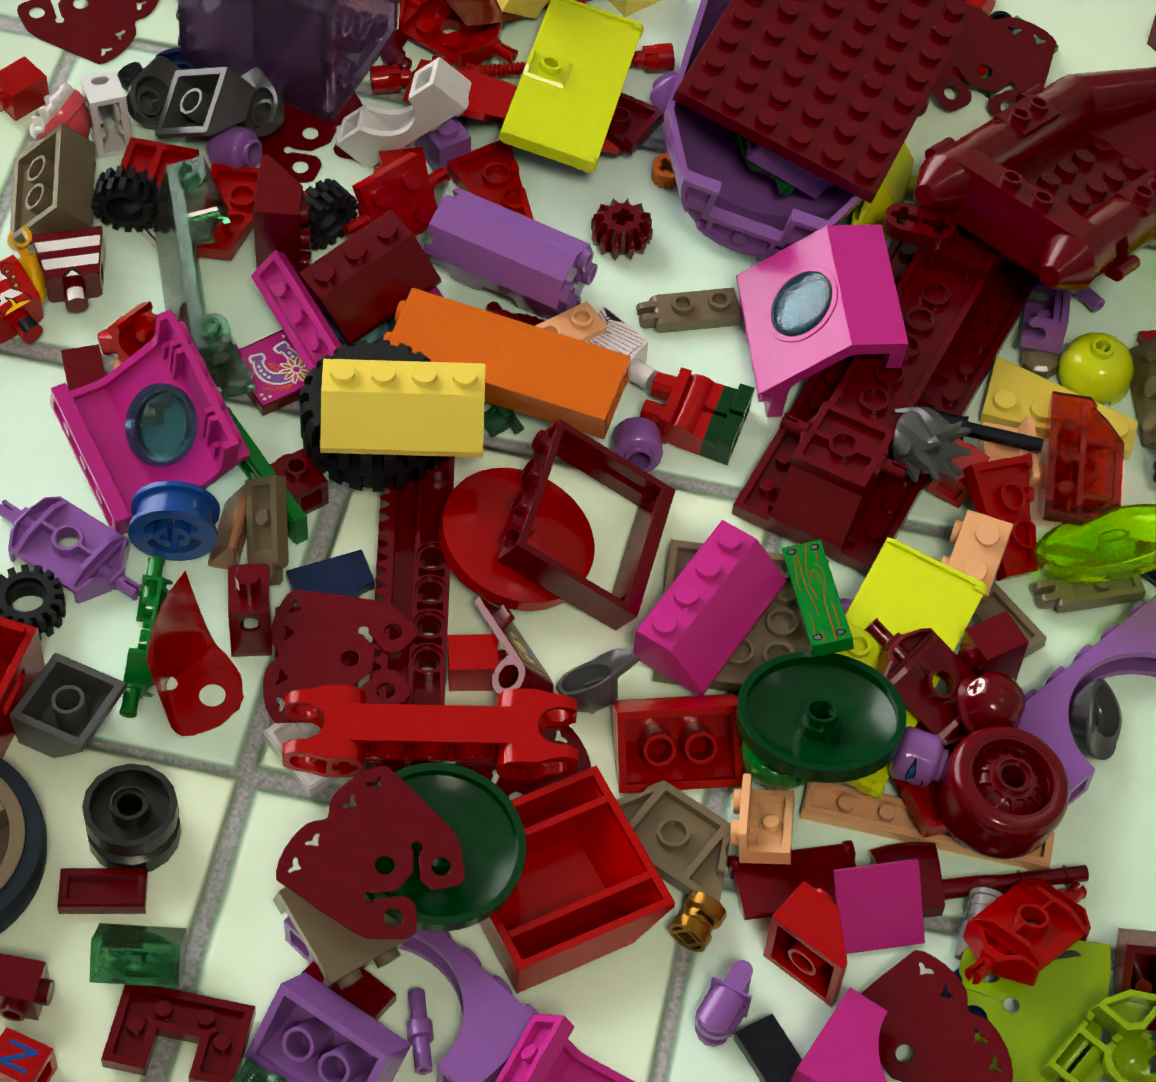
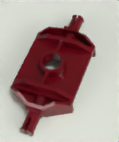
[864,618,975,749]

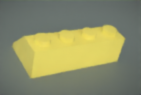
[320,359,485,457]

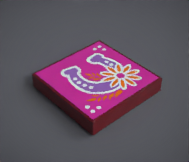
[225,329,309,416]

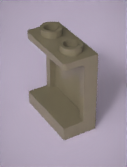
[273,887,408,991]

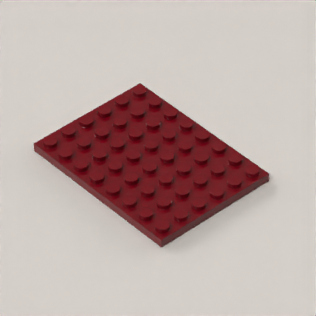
[672,0,975,203]

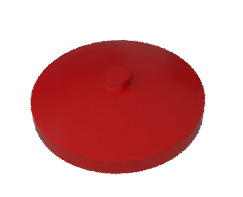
[438,468,595,611]

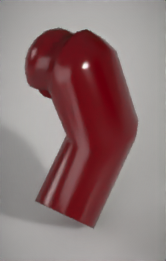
[381,30,412,71]

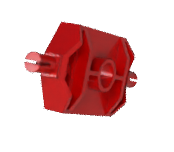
[393,0,518,67]
[963,878,1091,987]

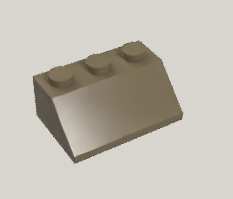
[10,123,96,245]

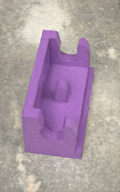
[1019,282,1071,354]

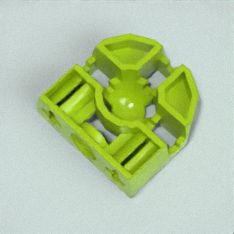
[1040,989,1156,1082]

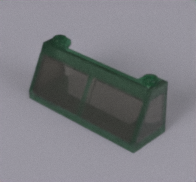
[153,156,256,409]

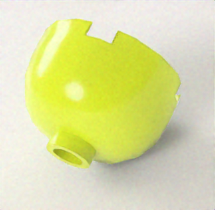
[1056,332,1134,406]

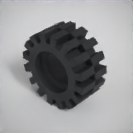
[91,166,163,233]
[304,178,358,250]
[0,564,66,641]

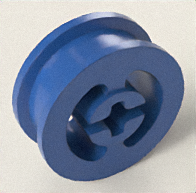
[128,481,220,561]

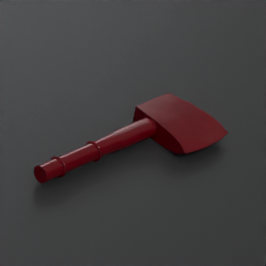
[869,842,1089,918]

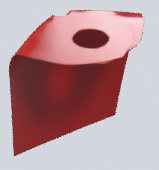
[146,571,244,737]

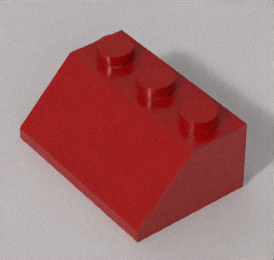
[611,694,743,794]

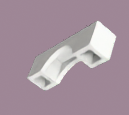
[336,57,472,169]

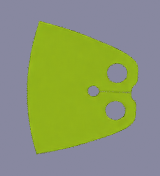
[950,940,1111,1082]

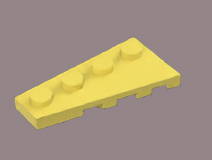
[980,356,1138,460]

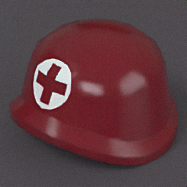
[956,672,1025,734]

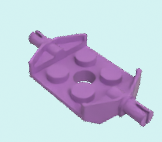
[0,496,142,604]

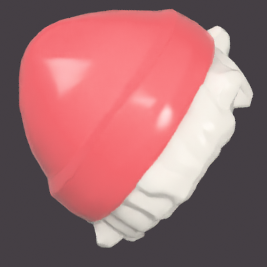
[29,82,91,141]

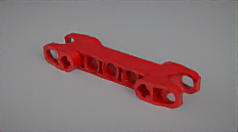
[282,685,578,781]

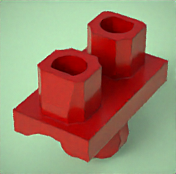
[97,301,157,363]

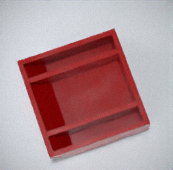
[479,765,675,994]

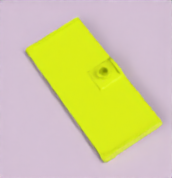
[498,0,644,173]
[835,537,988,799]

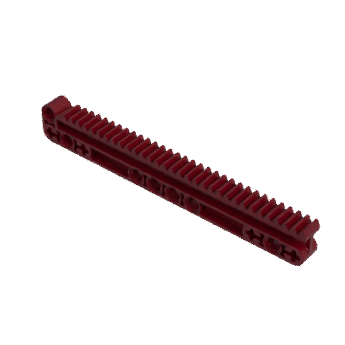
[365,456,455,787]

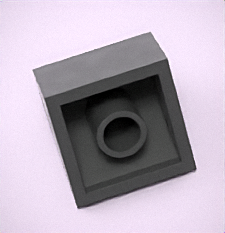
[154,67,255,138]
[9,652,127,758]

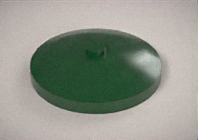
[736,651,906,783]
[365,763,526,931]

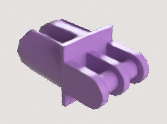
[695,960,753,1047]

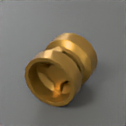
[668,891,727,952]

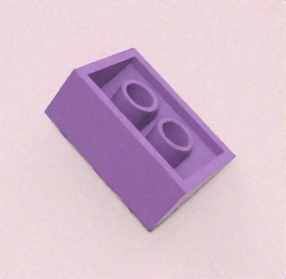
[244,972,412,1082]

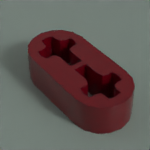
[883,202,956,250]

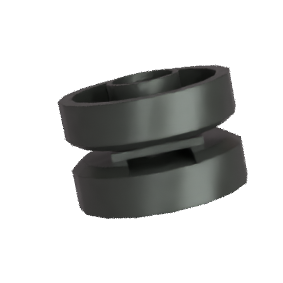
[82,763,182,872]

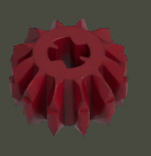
[591,198,653,261]

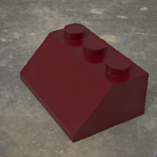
[253,154,312,277]
[299,209,442,346]

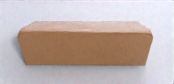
[208,484,247,570]

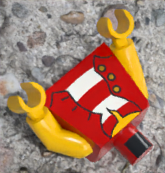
[0,226,47,344]

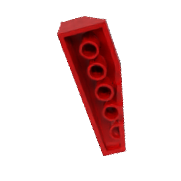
[403,54,623,155]

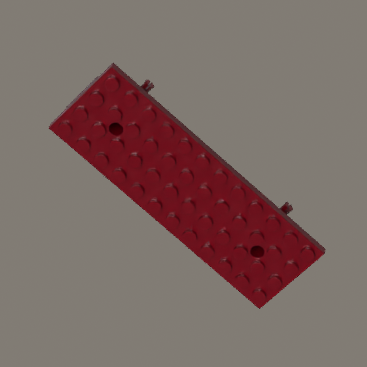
[732,201,1040,574]

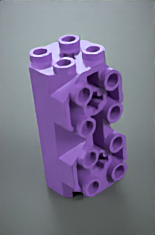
[423,187,598,318]

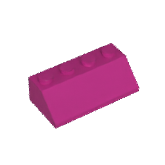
[633,520,787,696]

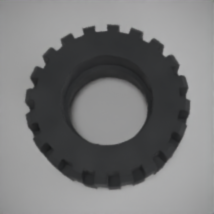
[299,339,441,492]

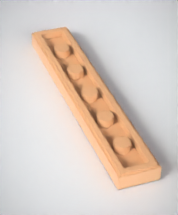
[800,781,1055,871]

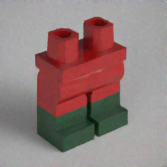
[640,367,755,466]

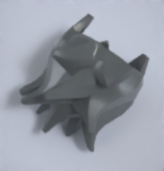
[891,407,972,482]

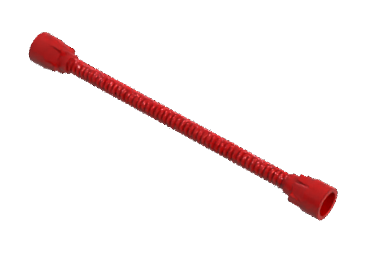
[370,43,675,95]

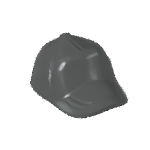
[126,56,181,127]
[236,67,285,138]
[556,649,640,714]
[1069,678,1122,760]

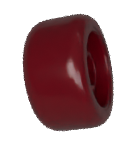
[935,726,1070,860]

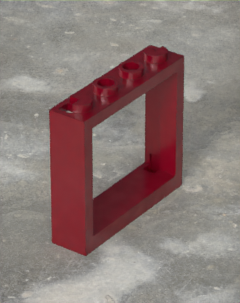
[497,419,675,631]

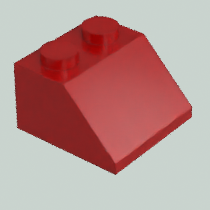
[763,881,848,1008]

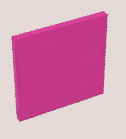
[833,859,925,954]

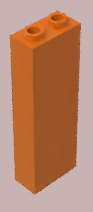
[383,288,631,439]

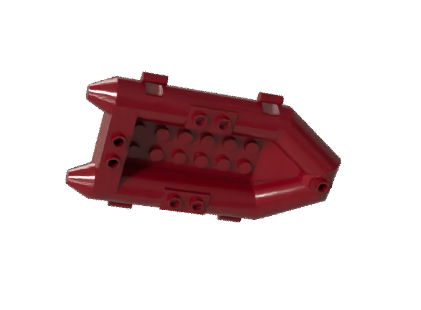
[914,67,1156,292]

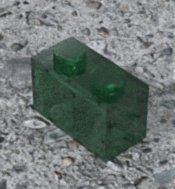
[89,923,187,988]

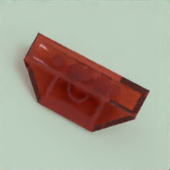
[1037,391,1124,526]

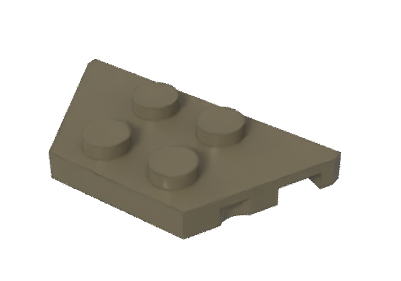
[617,780,731,902]

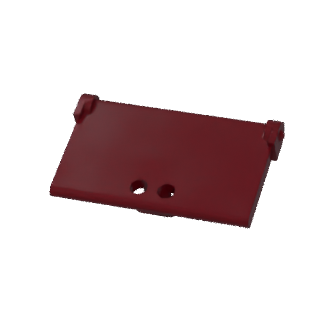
[726,840,857,920]

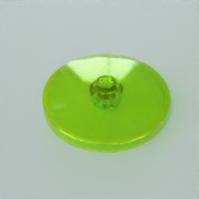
[1034,504,1156,583]

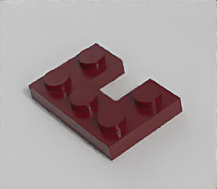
[101,980,256,1082]

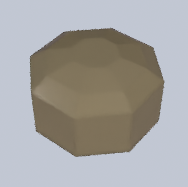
[1021,348,1058,379]

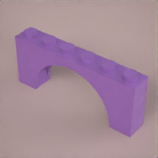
[1018,595,1156,806]
[284,916,539,1082]

